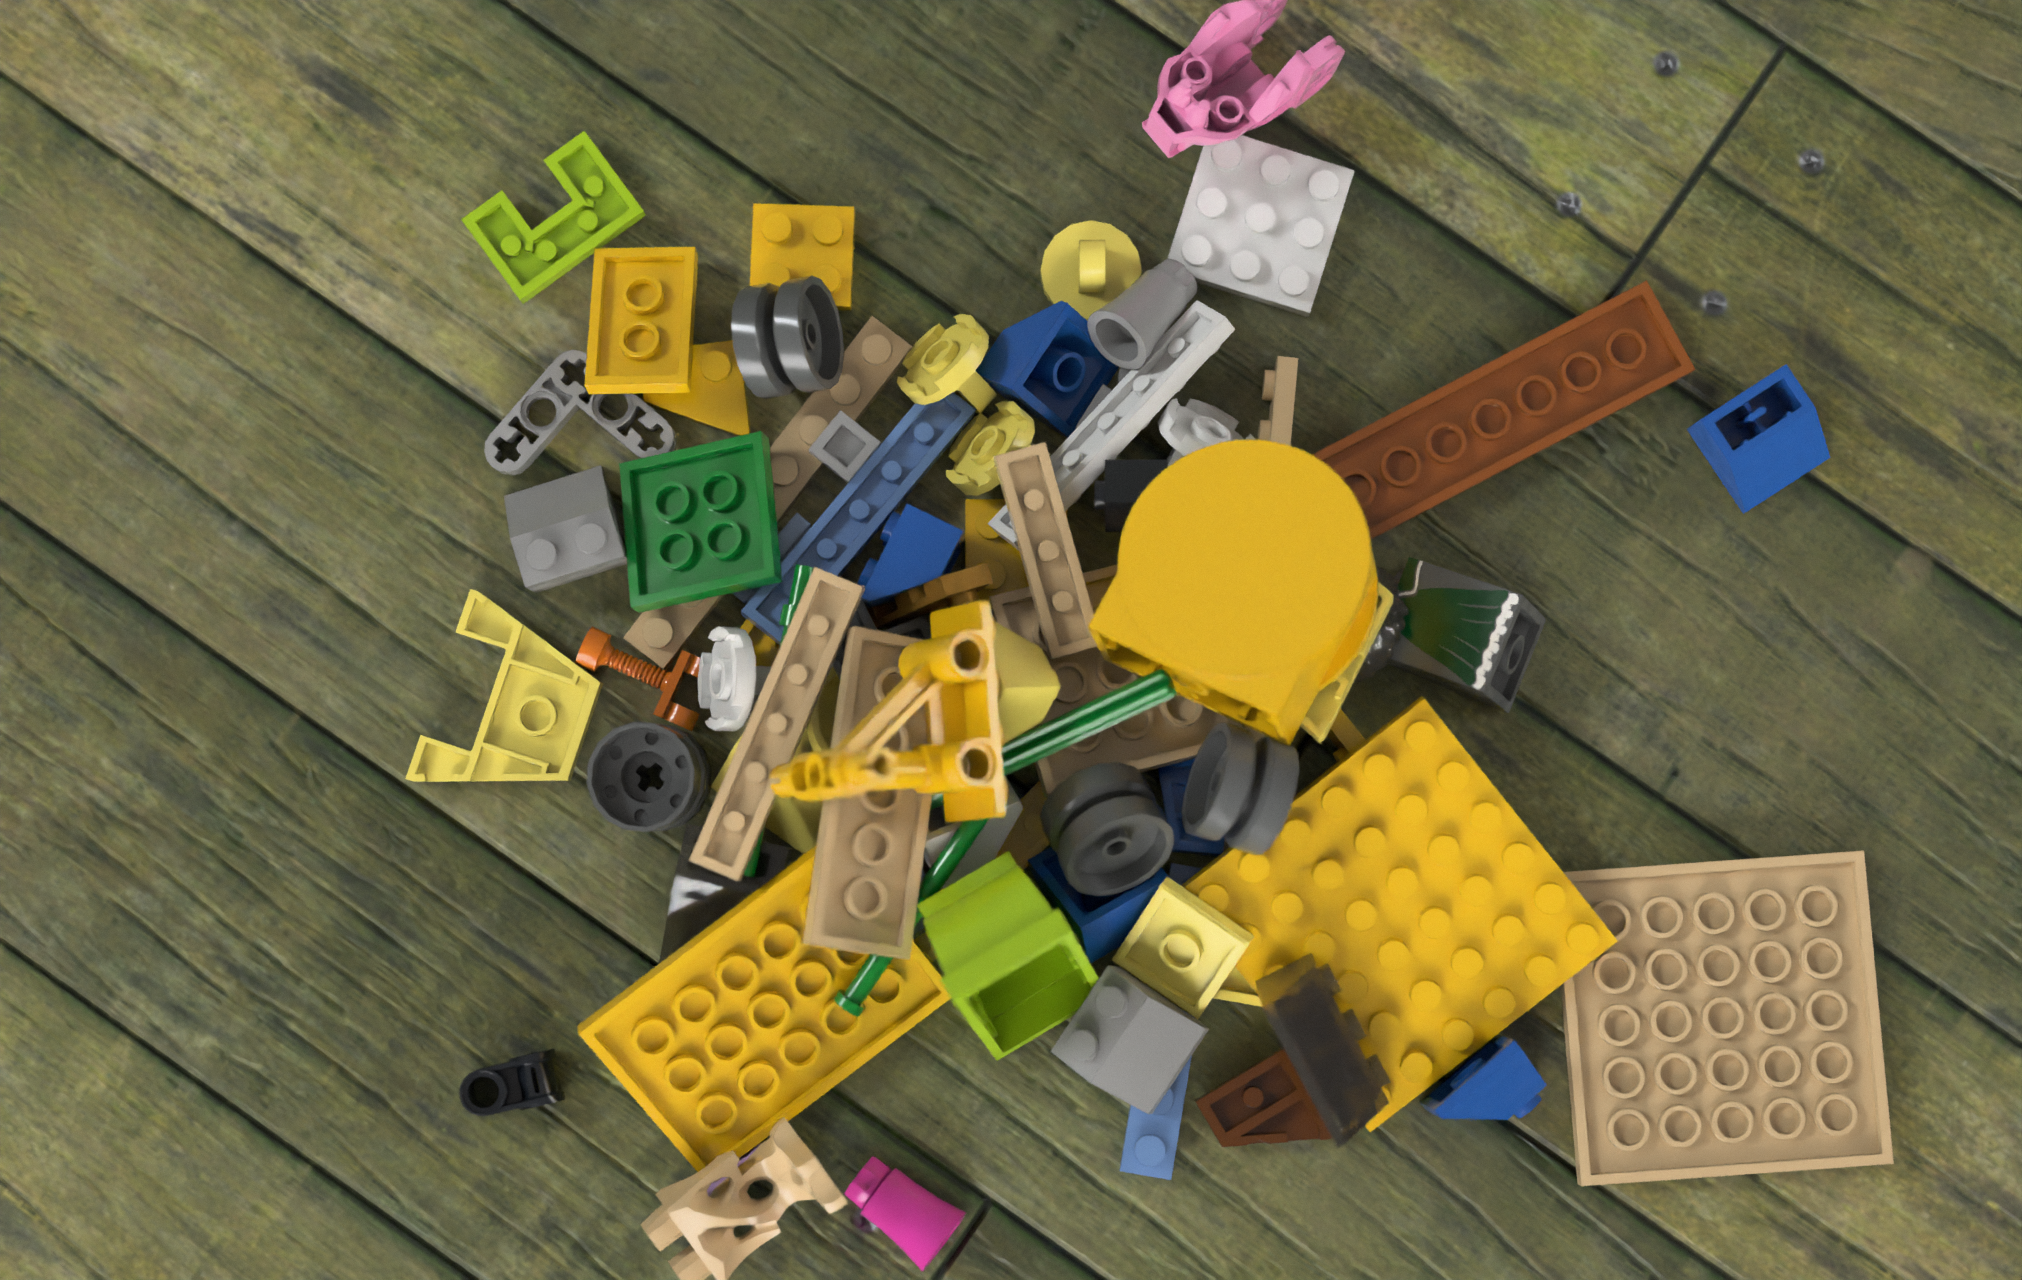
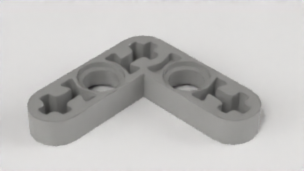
[484,350,677,475]

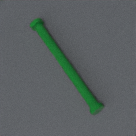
[834,817,997,1017]

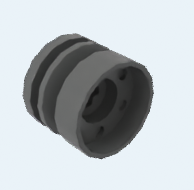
[586,722,712,832]

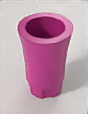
[844,1156,967,1272]

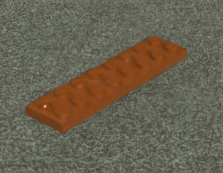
[1312,280,1696,540]

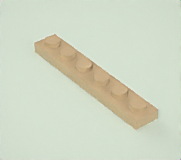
[689,567,865,881]

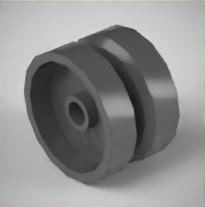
[731,276,844,399]
[1182,722,1299,855]
[1040,762,1175,896]

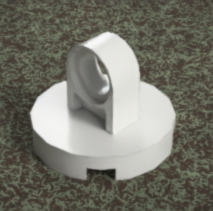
[1158,398,1255,467]
[698,626,771,732]

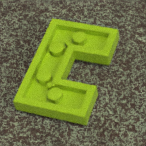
[461,131,646,304]

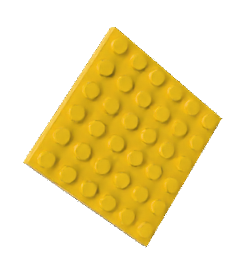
[1181,696,1618,1132]

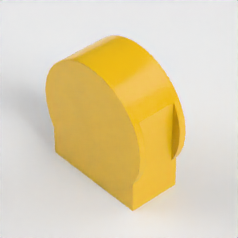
[1088,439,1378,746]

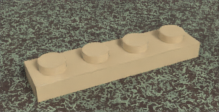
[993,442,1097,659]

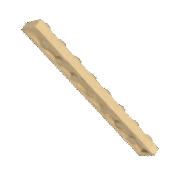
[623,316,912,670]

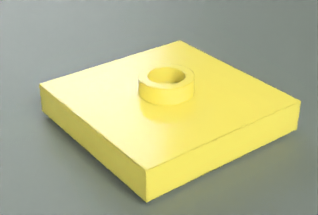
[1111,877,1254,1020]

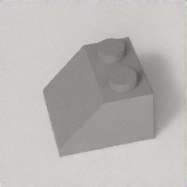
[504,465,627,593]
[1050,966,1209,1114]

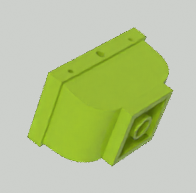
[917,851,1099,1061]

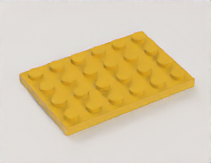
[577,845,951,1172]

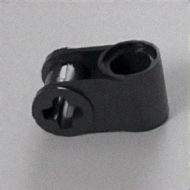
[459,1048,565,1116]

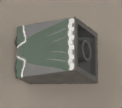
[1371,557,1546,714]

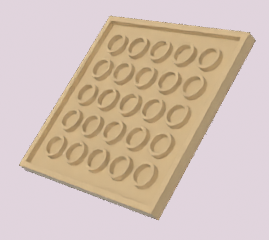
[1560,851,1894,1186]

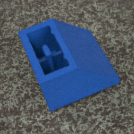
[1687,364,1830,514]
[857,503,965,608]

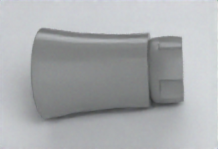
[1087,259,1197,370]

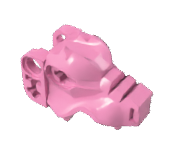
[1142,0,1345,158]

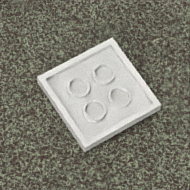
[1168,135,1355,317]

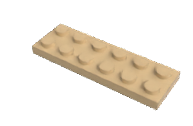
[803,626,932,959]

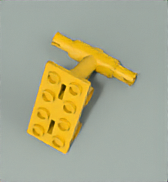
[769,600,1008,822]

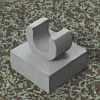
[808,410,881,483]

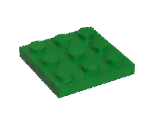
[619,431,782,613]

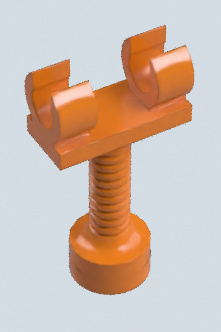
[575,626,700,731]

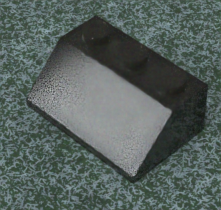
[1255,953,1391,1148]

